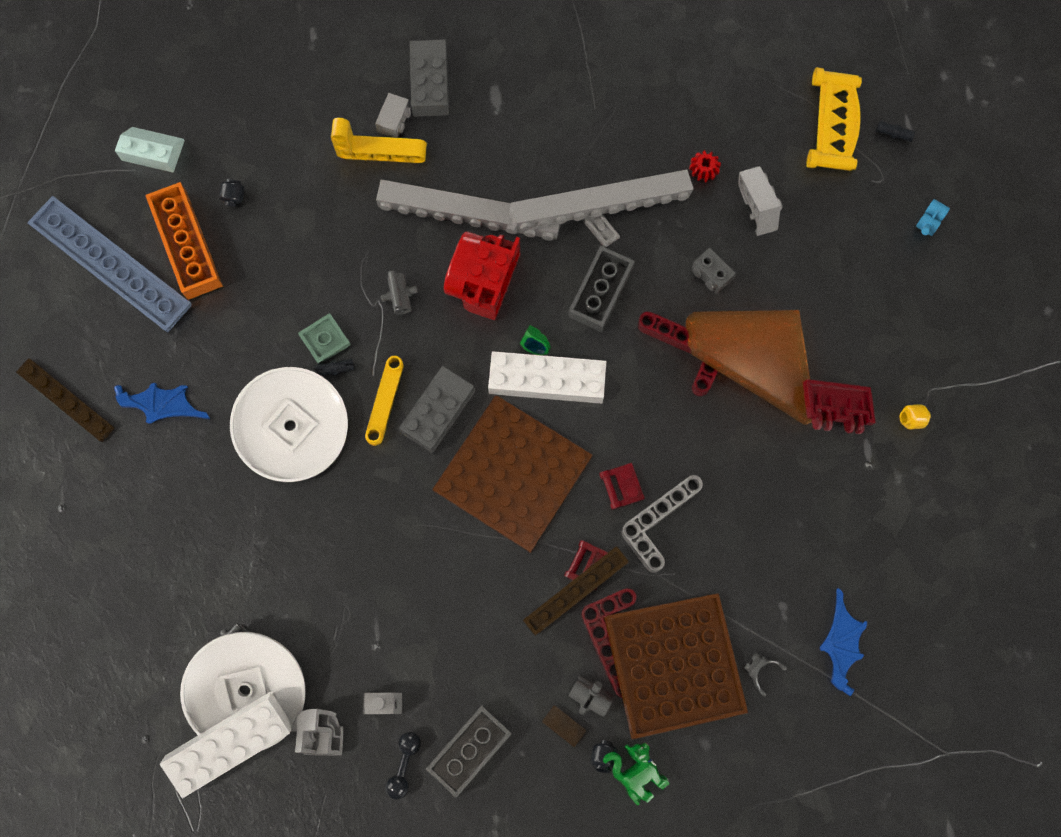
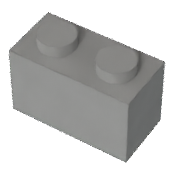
[375,93,412,138]

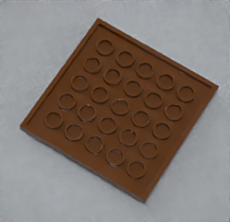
[432,395,593,553]
[604,593,748,739]

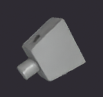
[363,693,402,714]

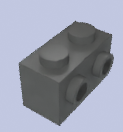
[691,248,736,294]

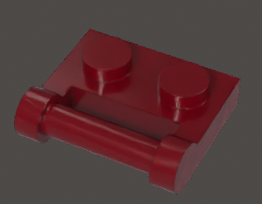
[599,463,645,510]
[564,540,608,591]

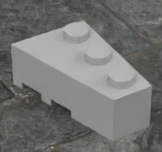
[738,166,782,236]

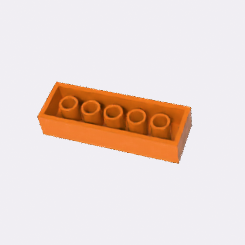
[145,182,223,300]

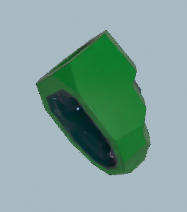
[520,325,551,356]

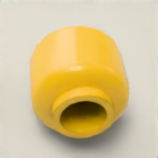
[900,404,931,430]

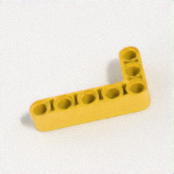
[331,118,427,163]

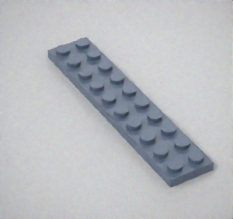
[28,196,192,333]

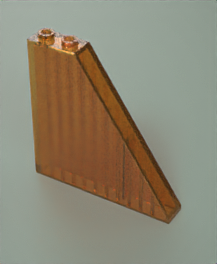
[686,310,812,425]

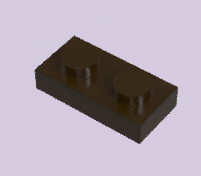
[542,705,586,747]

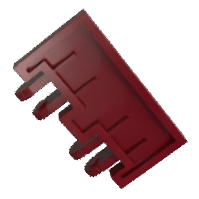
[803,379,876,434]

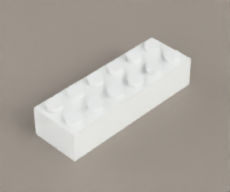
[488,351,606,404]
[160,692,292,798]

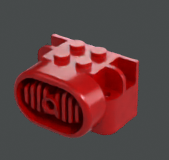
[444,231,520,320]

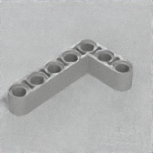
[621,475,703,573]

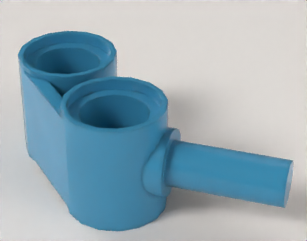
[916,199,950,236]

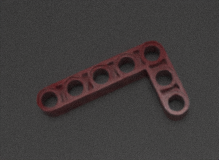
[638,312,726,397]
[581,588,636,698]

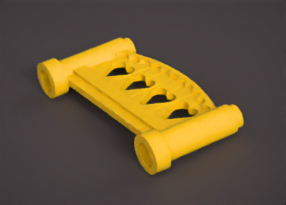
[807,67,862,171]

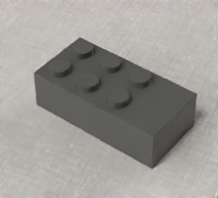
[410,40,449,117]
[568,246,635,332]
[399,366,475,454]
[426,705,512,798]

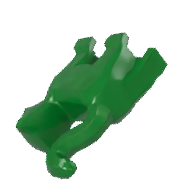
[603,743,670,806]

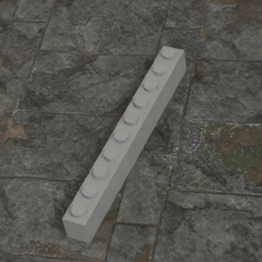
[509,170,693,231]
[376,180,560,241]

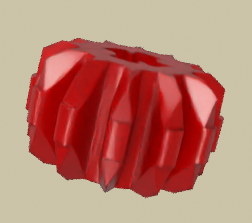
[689,150,721,183]

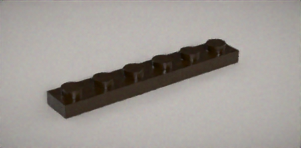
[16,358,114,442]
[523,546,629,636]

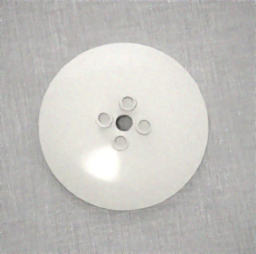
[230,367,348,482]
[180,632,306,750]

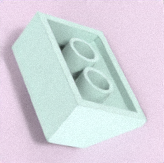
[115,127,185,173]

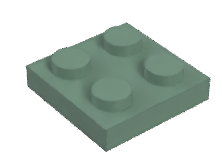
[298,313,351,365]

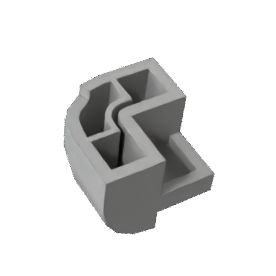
[291,709,343,756]

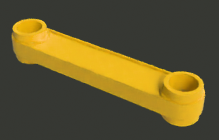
[365,356,404,446]

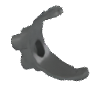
[744,653,787,697]

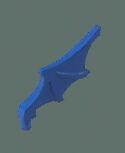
[114,383,210,424]
[819,588,867,696]

